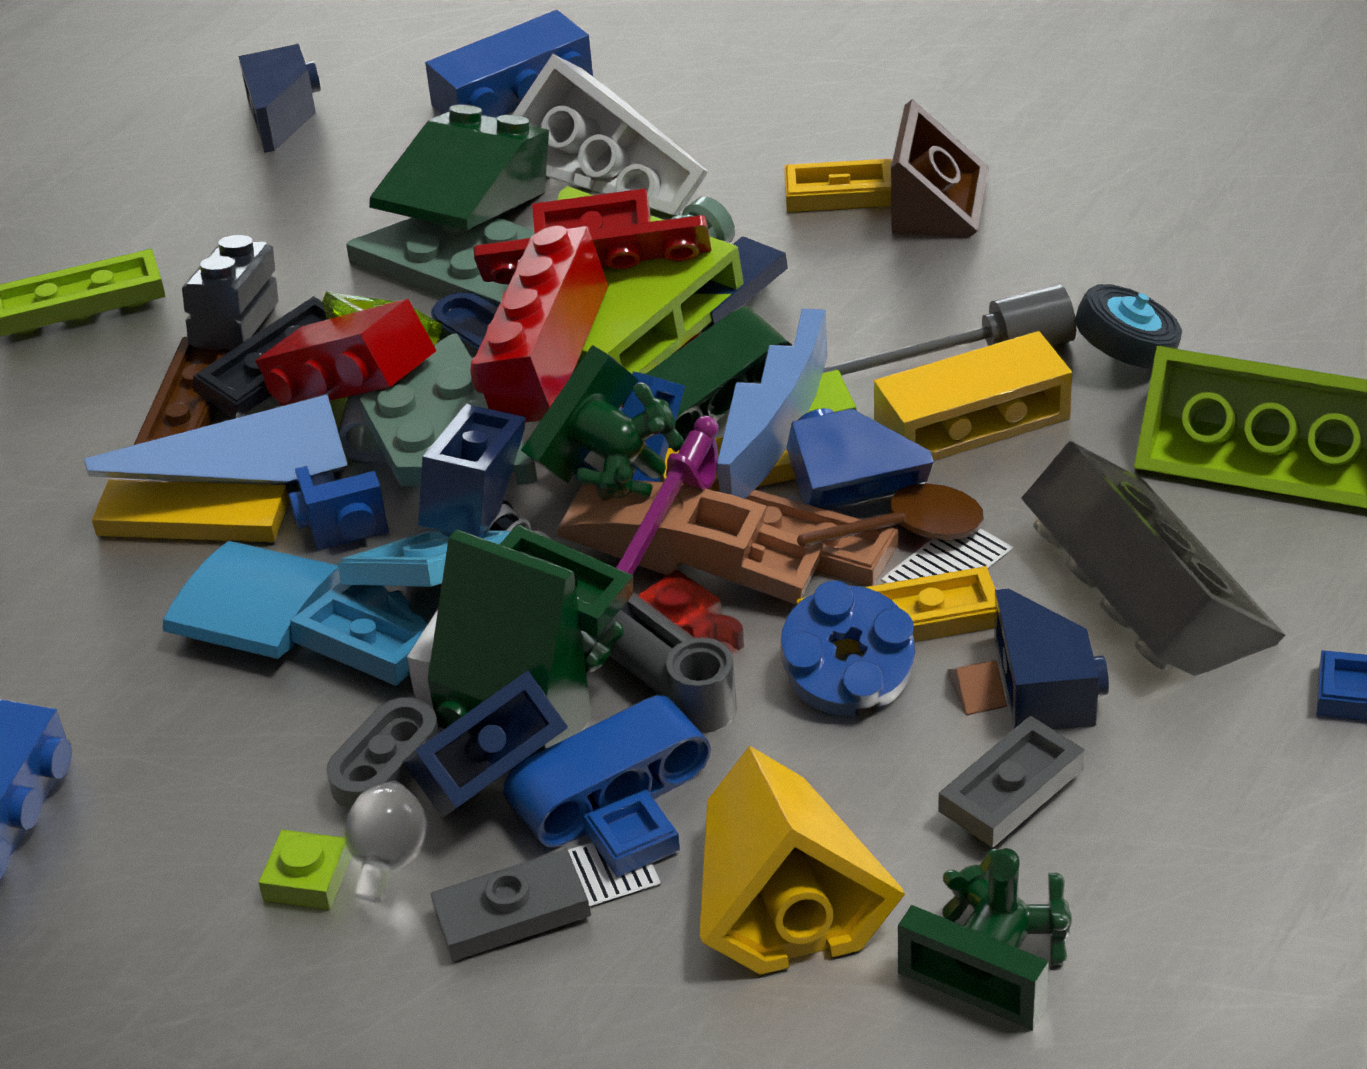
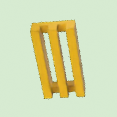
[784,158,892,212]

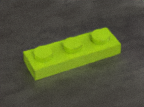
[0,248,166,337]

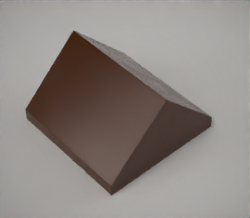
[891,99,989,237]

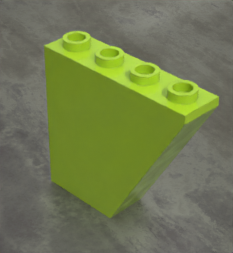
[557,186,744,374]

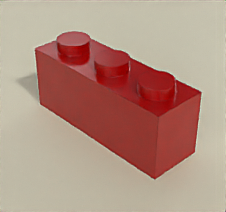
[255,298,437,406]

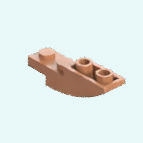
[557,480,823,604]

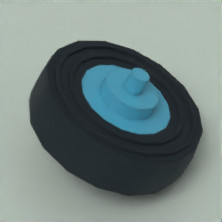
[1074,284,1182,368]

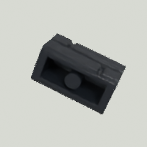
[182,235,279,350]

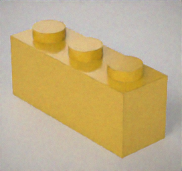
[873,331,1072,461]

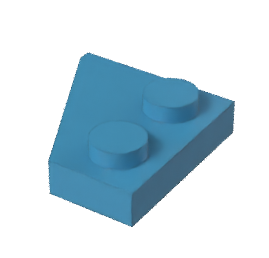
[290,582,428,686]

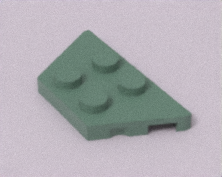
[346,217,534,308]
[360,333,538,486]

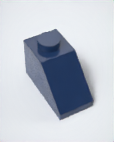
[238,43,321,153]
[418,404,526,538]
[994,588,1109,729]
[402,670,568,818]

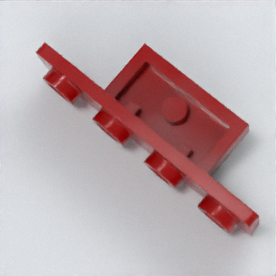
[473,188,712,284]

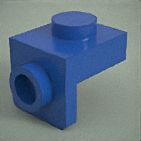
[288,466,389,551]

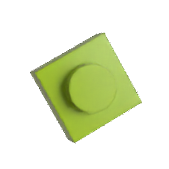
[258,829,352,910]

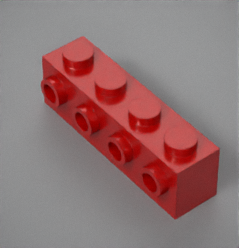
[470,226,608,423]

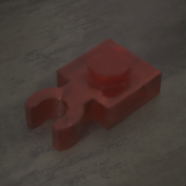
[638,569,745,651]

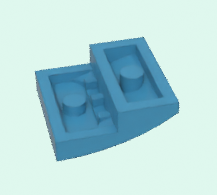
[163,541,340,659]

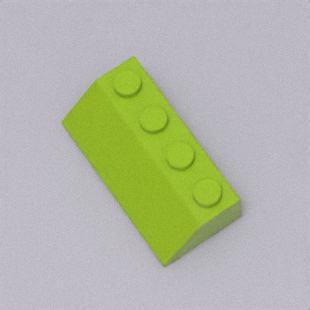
[1134,346,1367,509]

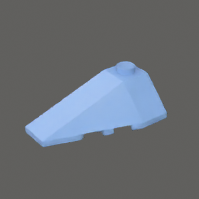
[84,394,348,487]

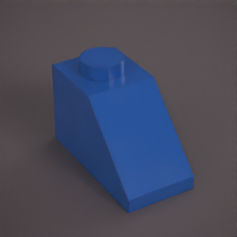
[786,408,934,510]

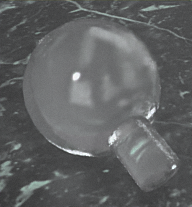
[344,781,429,903]

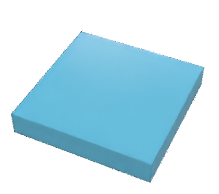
[338,530,511,587]

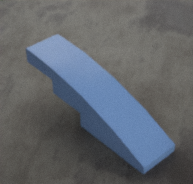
[717,309,828,499]

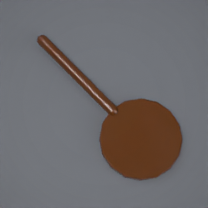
[797,483,984,547]

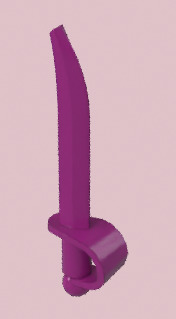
[616,416,719,575]

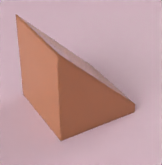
[947,660,1007,715]

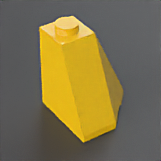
[699,745,906,975]

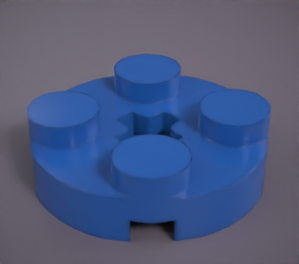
[780,580,915,716]

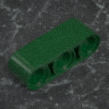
[622,306,792,448]

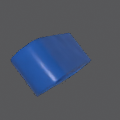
[503,695,711,847]

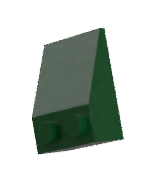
[369,105,549,230]
[428,529,592,761]

